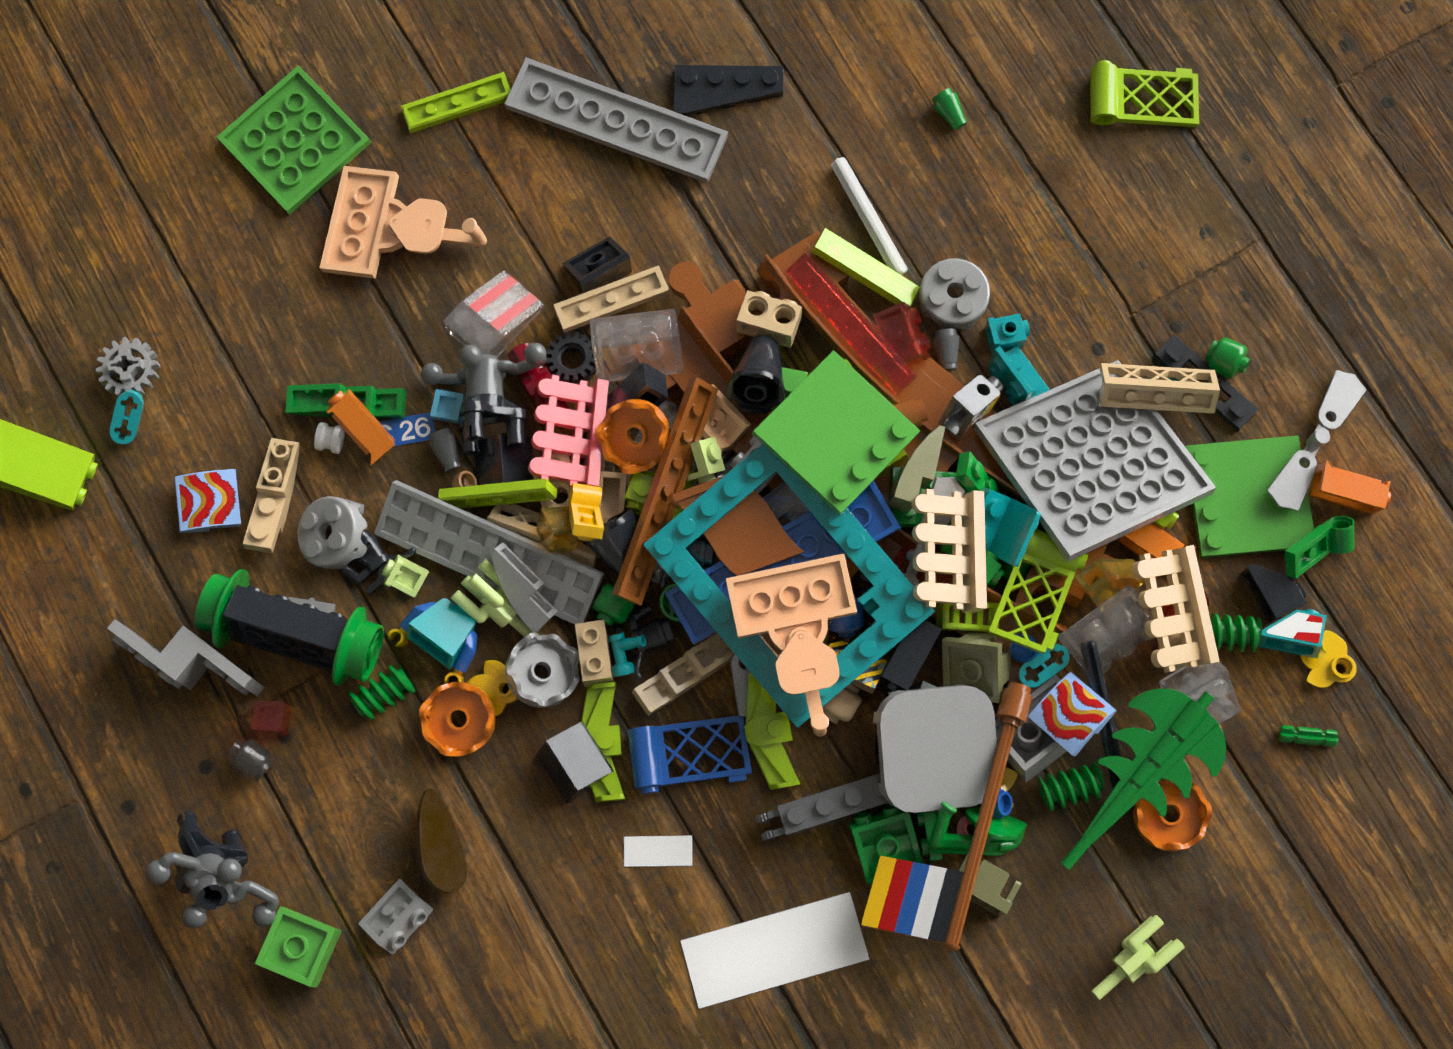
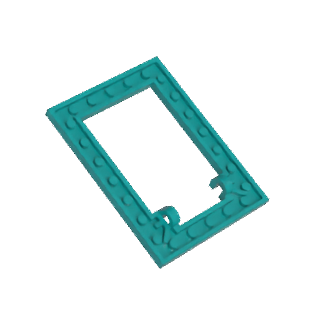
[643,444,935,728]

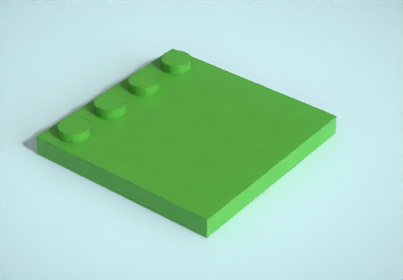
[217,65,371,215]
[752,350,920,516]
[1185,435,1314,559]

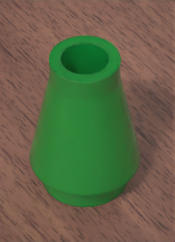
[932,88,968,131]

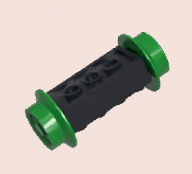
[195,569,384,686]

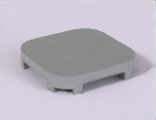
[873,684,997,813]

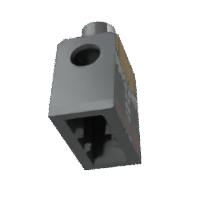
[938,375,1003,442]

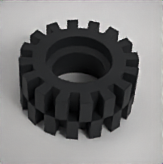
[546,332,598,384]

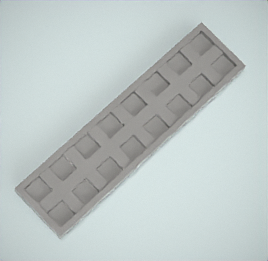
[374,480,604,624]

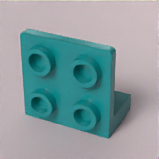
[988,345,1050,406]
[982,487,1041,567]

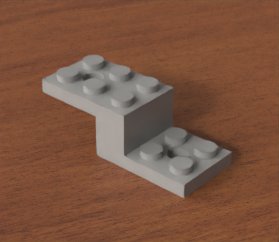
[107,619,265,697]

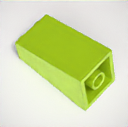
[0,419,98,511]

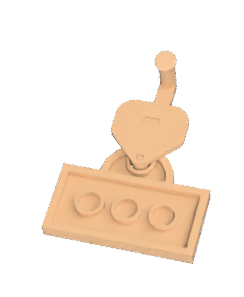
[319,166,487,279]
[726,554,857,737]

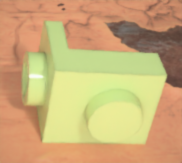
[687,437,725,484]
[382,555,429,598]

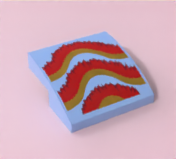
[174,469,241,533]
[1028,672,1117,756]

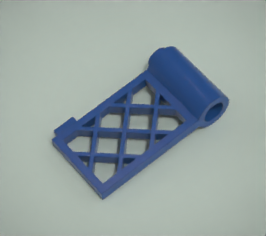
[627,716,752,795]

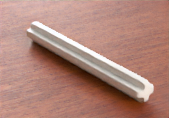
[831,157,907,275]

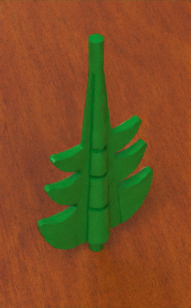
[1060,688,1226,870]

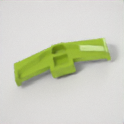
[744,673,800,790]
[581,682,625,803]

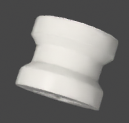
[314,422,345,454]

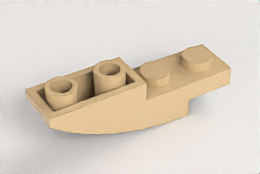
[243,438,300,553]

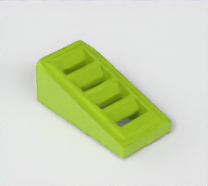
[936,602,999,632]

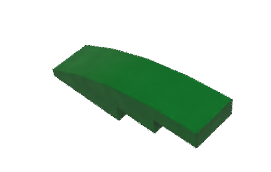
[285,383,406,419]

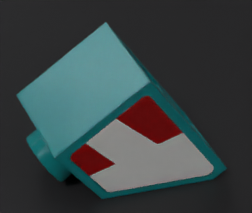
[1258,609,1327,659]

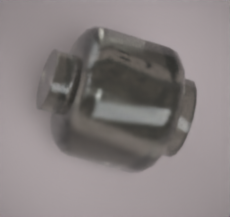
[227,738,273,782]

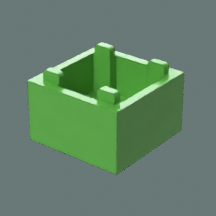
[255,906,342,988]

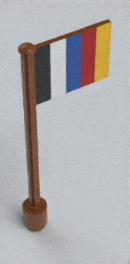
[861,682,1032,952]

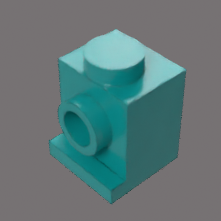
[985,313,1030,353]

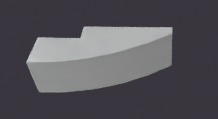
[491,543,558,633]

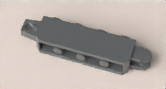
[755,773,889,841]

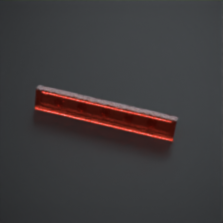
[785,252,918,396]

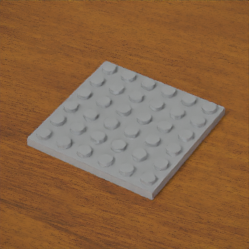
[974,360,1216,562]

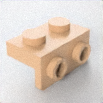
[702,384,752,452]

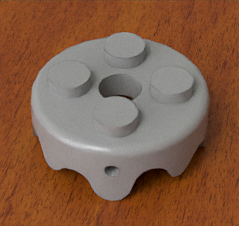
[919,258,990,330]
[297,496,367,569]
[505,633,580,708]

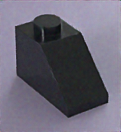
[1241,564,1307,624]

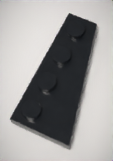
[674,65,784,115]

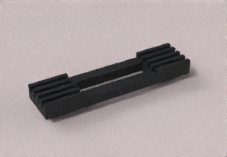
[1153,334,1259,432]

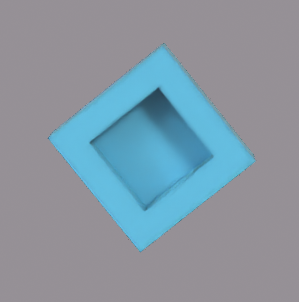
[430,389,465,424]

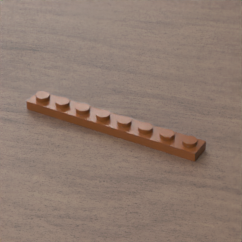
[612,377,718,605]

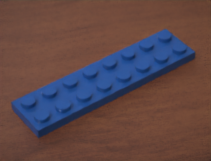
[665,481,901,645]

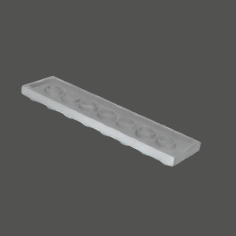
[505,57,728,183]

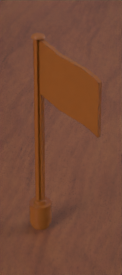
[669,398,928,576]

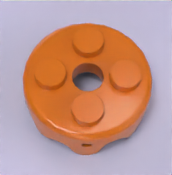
[595,399,671,474]
[419,682,496,756]
[1133,779,1212,852]

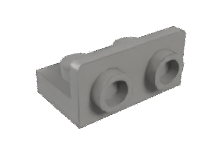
[358,878,433,954]

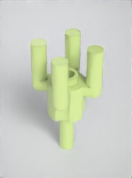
[451,559,539,637]
[1091,915,1185,1000]

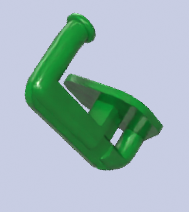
[930,801,1027,856]

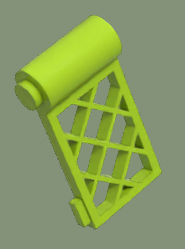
[1090,60,1199,128]
[988,529,1088,655]

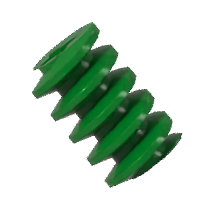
[1210,613,1262,653]
[348,664,416,721]
[1037,762,1104,812]

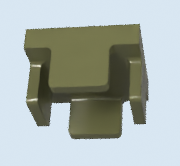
[942,631,1011,703]
[957,853,1022,918]

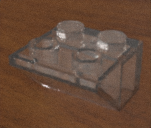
[1159,662,1241,724]

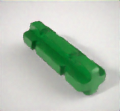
[1278,725,1338,747]

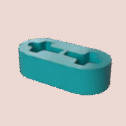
[110,390,144,444]
[1018,644,1069,689]

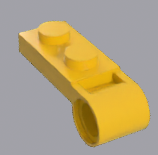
[568,483,604,541]

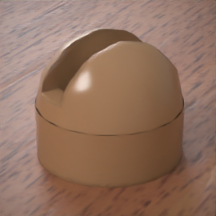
[451,471,477,488]

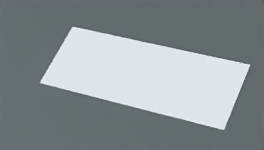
[681,892,869,1008]

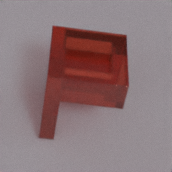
[252,700,291,735]

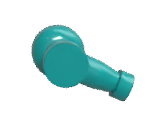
[607,633,646,677]

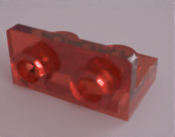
[873,302,930,368]

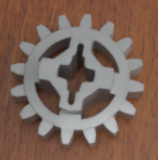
[96,337,161,399]

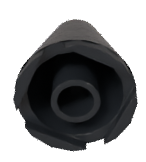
[726,335,785,414]
[584,508,655,587]

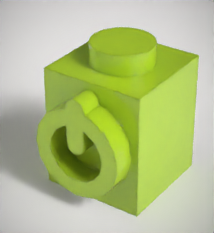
[625,471,655,516]

